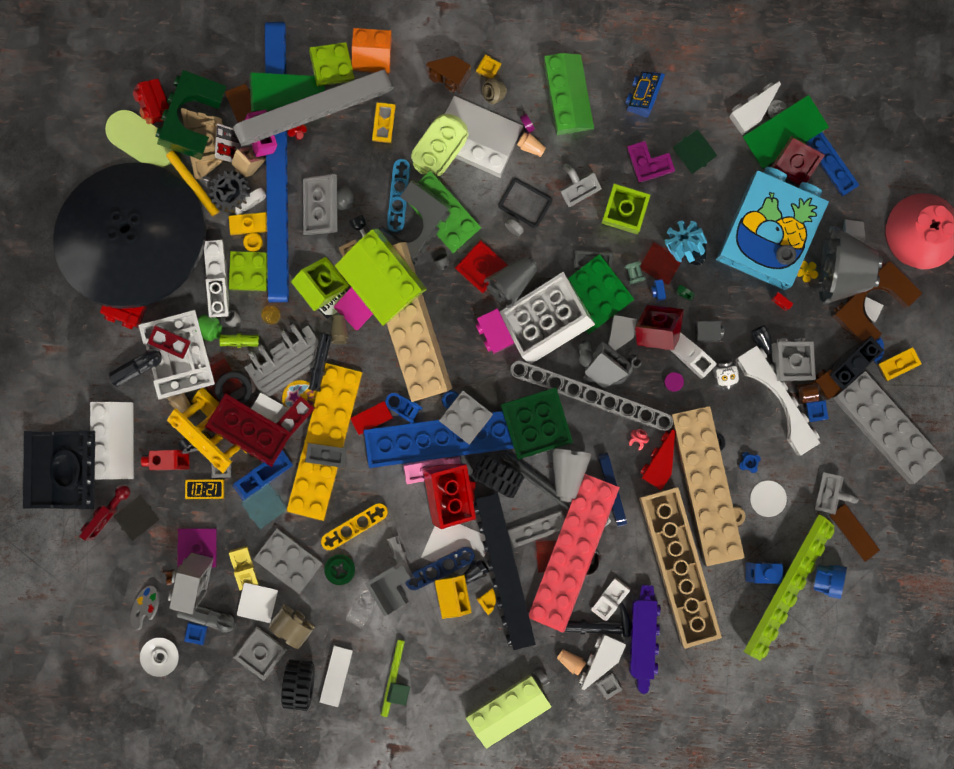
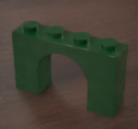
[155,70,227,160]

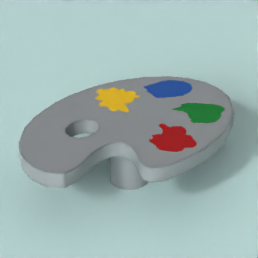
[130,586,159,630]

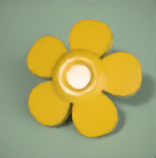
[797,261,818,283]

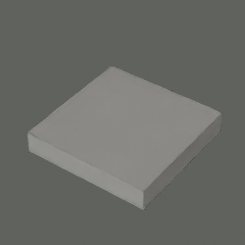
[233,626,288,681]

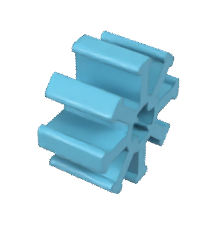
[665,220,707,262]

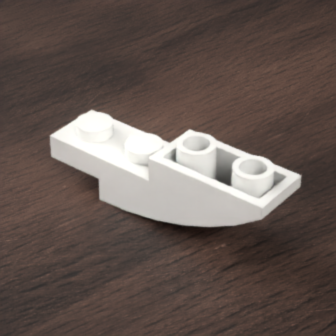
[204,240,229,318]

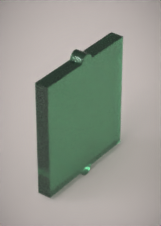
[672,129,717,174]

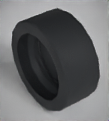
[215,371,252,404]

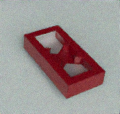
[147,325,191,359]
[276,396,315,437]

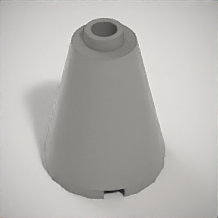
[552,449,591,502]

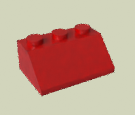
[423,464,476,529]

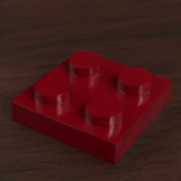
[771,136,825,185]

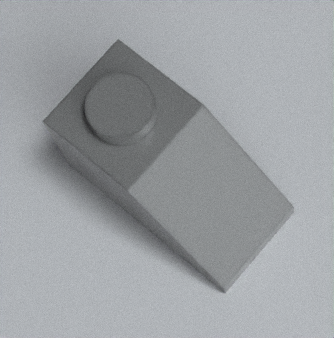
[608,315,637,351]

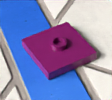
[177,528,217,567]

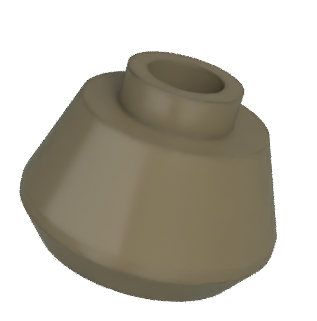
[482,78,507,105]

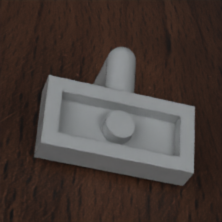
[559,164,602,207]
[815,472,858,514]

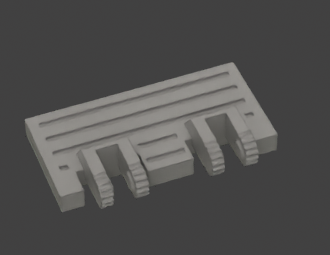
[244,323,330,397]

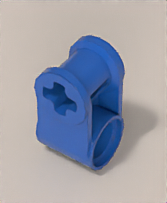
[386,393,423,423]

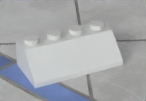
[90,402,134,480]

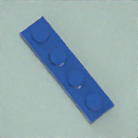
[806,132,859,197]

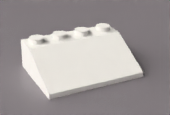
[445,96,523,178]
[499,272,595,364]

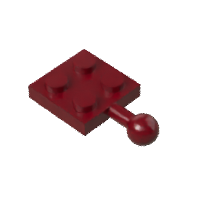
[79,485,131,541]

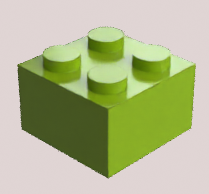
[601,184,651,235]

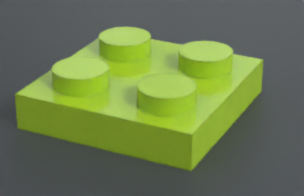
[309,42,355,86]
[229,251,268,291]

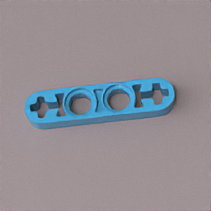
[387,159,410,233]

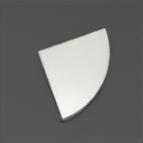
[863,297,884,323]

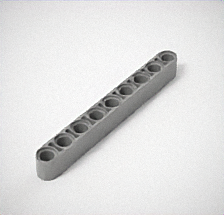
[233,70,394,146]
[510,361,673,431]

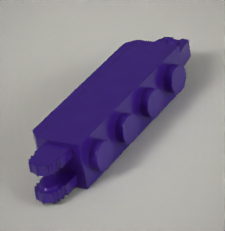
[629,585,661,694]

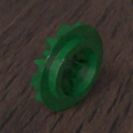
[324,554,355,585]

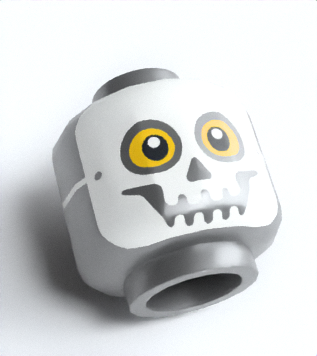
[713,359,739,389]

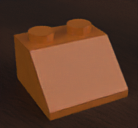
[352,28,393,74]

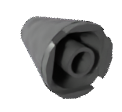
[484,257,537,308]

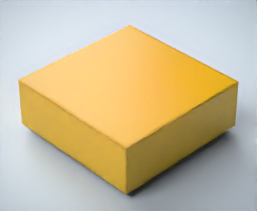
[476,55,502,79]

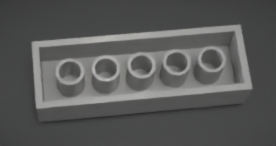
[832,371,943,484]

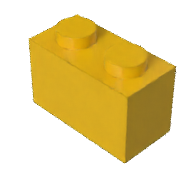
[435,575,472,619]

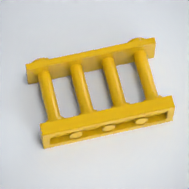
[167,388,247,473]

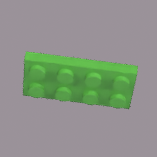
[408,171,482,253]

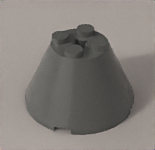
[818,226,883,304]

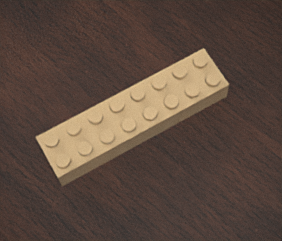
[387,242,452,402]
[670,406,745,566]
[639,487,722,649]

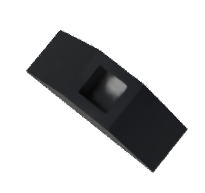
[829,336,884,390]

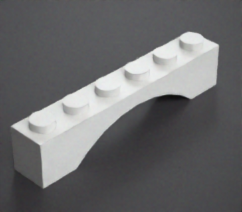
[735,346,820,456]

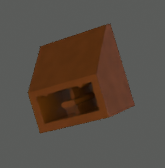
[426,56,471,94]

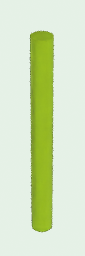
[381,639,405,717]

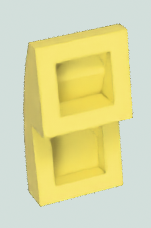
[229,546,258,591]

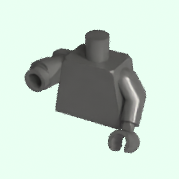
[578,340,641,388]

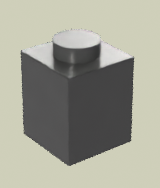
[695,321,724,342]

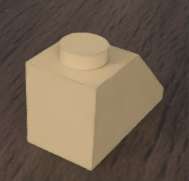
[232,146,266,177]

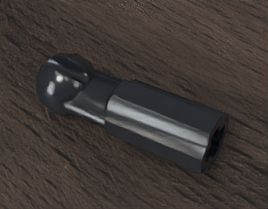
[109,348,162,387]

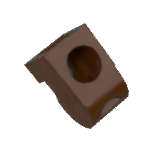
[796,383,819,404]

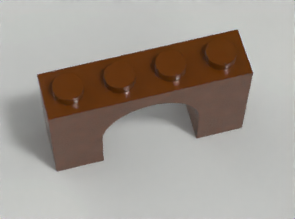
[832,261,922,343]

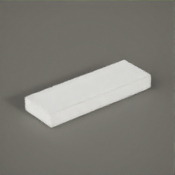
[320,645,353,707]

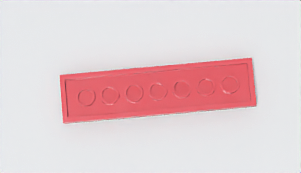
[529,474,620,632]

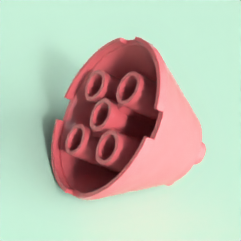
[885,193,954,269]

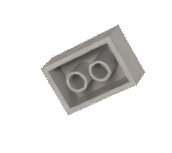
[168,553,214,614]

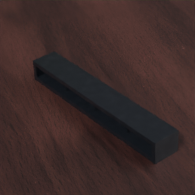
[474,493,536,650]

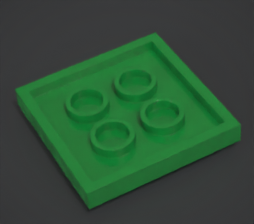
[568,254,635,334]

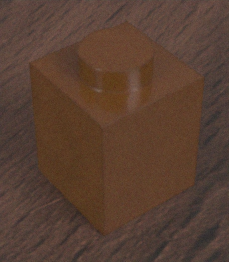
[812,369,842,400]

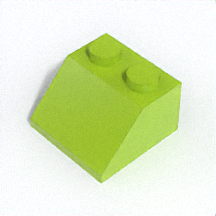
[291,257,349,311]

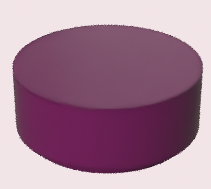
[520,113,535,133]
[664,372,684,392]

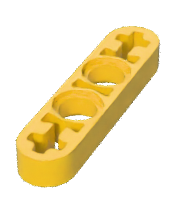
[321,503,388,550]

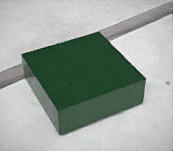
[386,682,410,706]

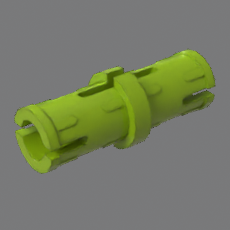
[220,333,259,348]

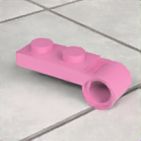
[403,456,461,484]

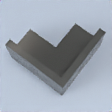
[365,560,414,616]

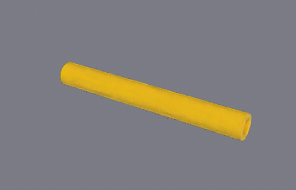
[166,150,220,217]

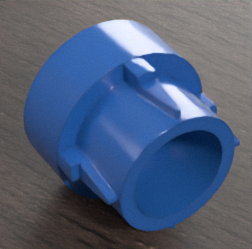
[813,565,847,599]

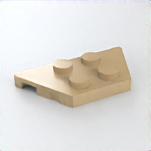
[181,108,225,181]

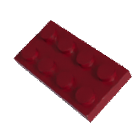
[205,393,292,467]

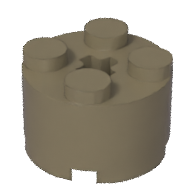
[269,604,316,649]

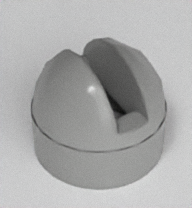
[224,310,241,327]

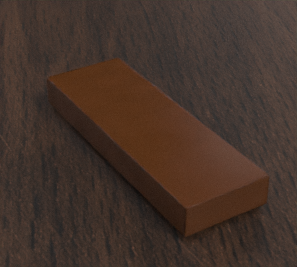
[829,504,880,562]

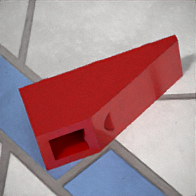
[640,429,675,490]

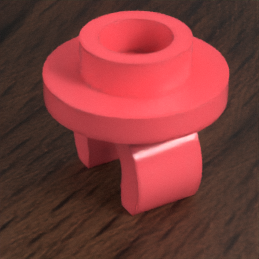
[629,429,649,450]

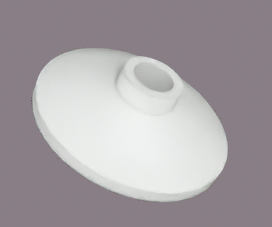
[140,638,179,677]

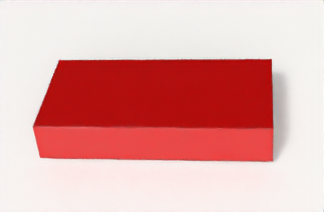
[350,401,393,435]

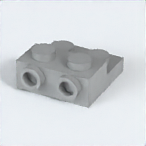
[771,338,816,381]

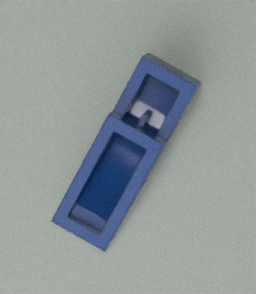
[233,450,293,501]

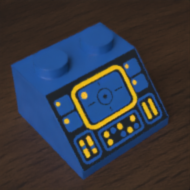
[625,71,665,118]

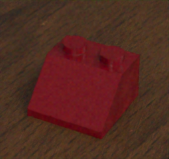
[635,305,684,350]

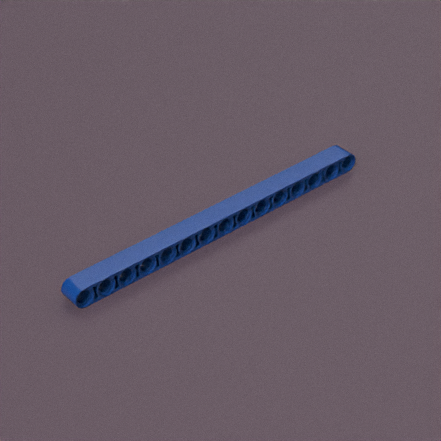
[265,22,289,303]

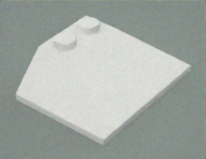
[138,310,215,400]

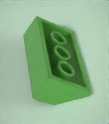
[544,53,594,135]

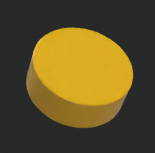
[243,233,263,252]

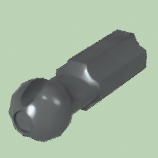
[177,606,235,633]

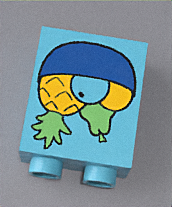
[715,167,829,290]

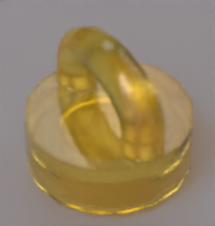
[261,305,281,325]

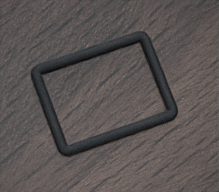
[498,178,552,228]

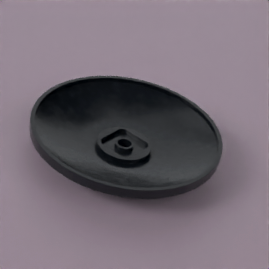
[53,162,206,309]

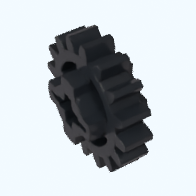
[209,170,251,213]

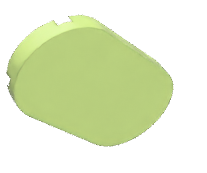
[105,110,175,168]
[411,114,468,177]

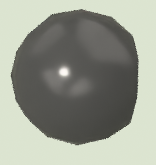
[337,187,355,211]

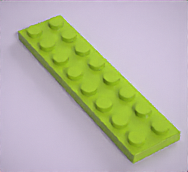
[743,515,835,661]

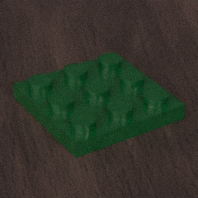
[501,387,573,460]

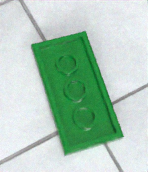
[250,72,325,112]
[743,95,829,169]

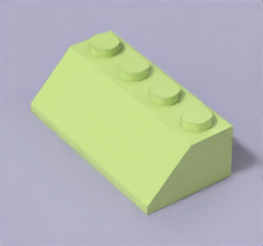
[466,674,552,749]

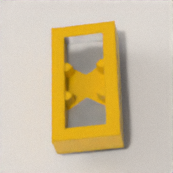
[372,102,396,143]

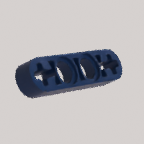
[598,452,627,527]
[405,547,475,590]

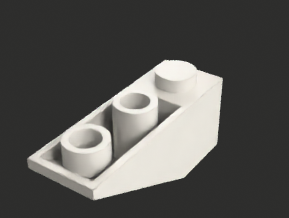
[730,81,781,135]
[670,332,717,379]
[579,633,626,690]

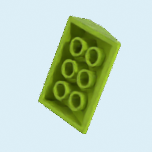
[335,229,427,326]

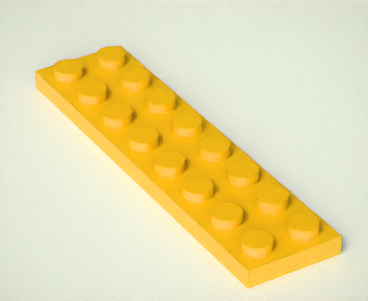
[287,363,363,521]

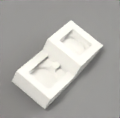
[591,577,631,621]

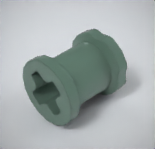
[624,261,646,285]

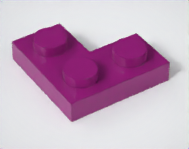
[627,141,675,184]

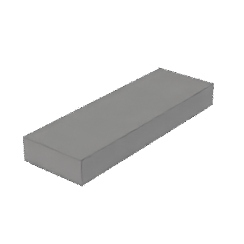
[507,510,565,548]

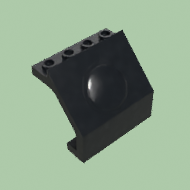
[23,430,95,509]

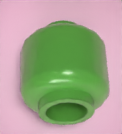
[195,314,222,342]

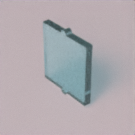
[242,484,287,529]

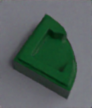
[675,285,695,301]

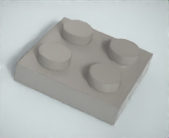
[439,391,493,445]

